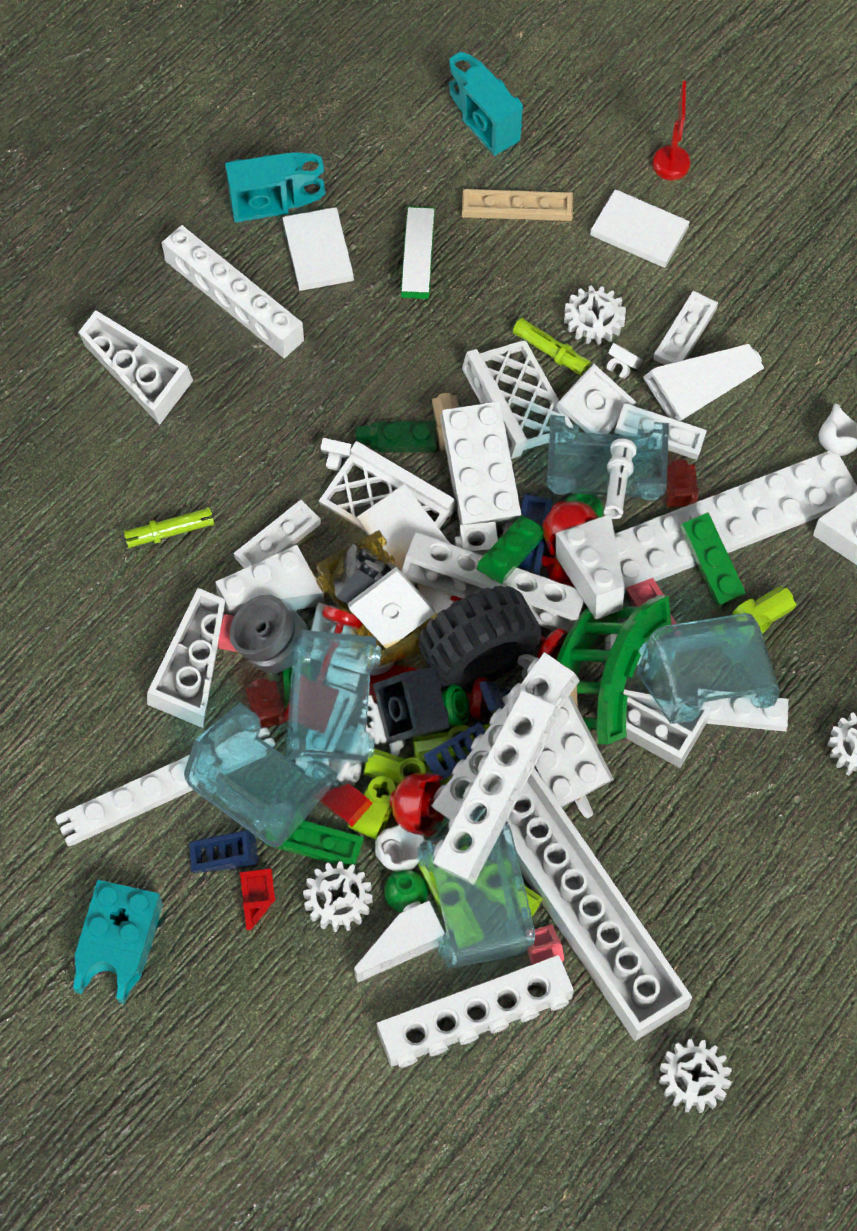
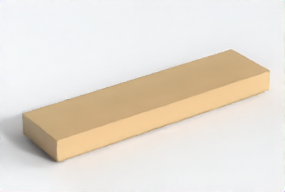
[462,189,573,221]

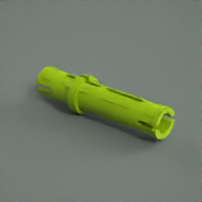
[513,318,592,377]
[123,507,214,549]

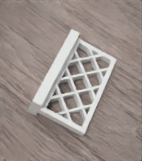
[462,340,575,459]
[319,441,456,531]

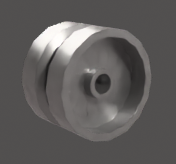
[229,595,309,673]

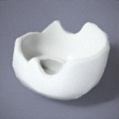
[375,825,426,872]

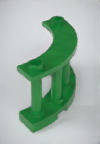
[557,595,671,745]

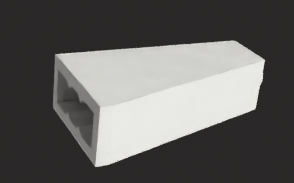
[643,344,764,421]

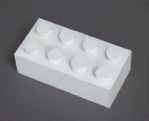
[440,401,521,526]

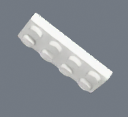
[502,684,614,807]

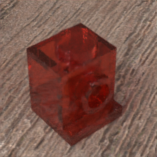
[664,460,699,507]
[246,679,286,730]

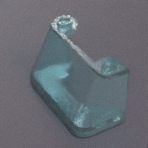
[546,415,669,500]
[636,613,780,724]
[285,630,381,763]
[184,703,338,847]
[418,821,535,968]

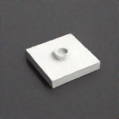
[556,364,636,444]
[348,567,436,650]

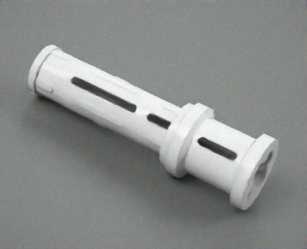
[604,439,637,519]

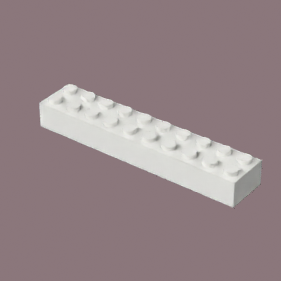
[464,768,692,1041]

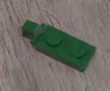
[355,421,436,453]

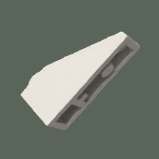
[354,901,445,983]

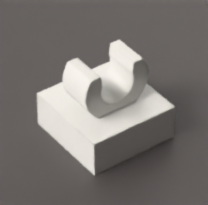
[607,343,643,379]
[320,438,353,471]

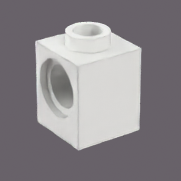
[455,522,498,556]

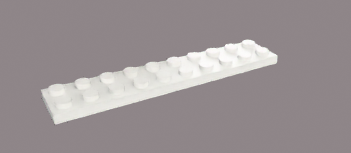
[614,451,857,594]

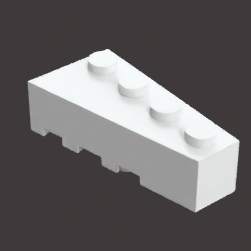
[79,310,193,425]

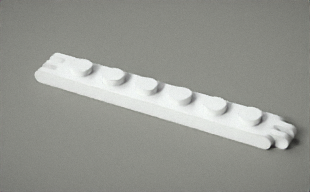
[55,727,275,846]

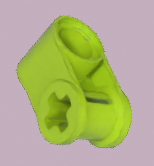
[348,776,396,840]

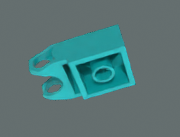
[449,52,523,156]
[225,152,326,223]
[73,880,163,1004]

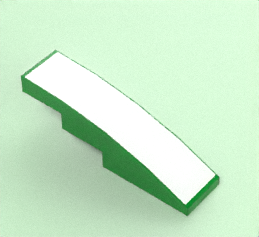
[401,206,435,299]

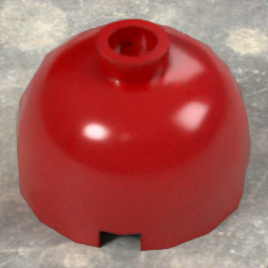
[542,501,599,557]
[390,773,445,837]

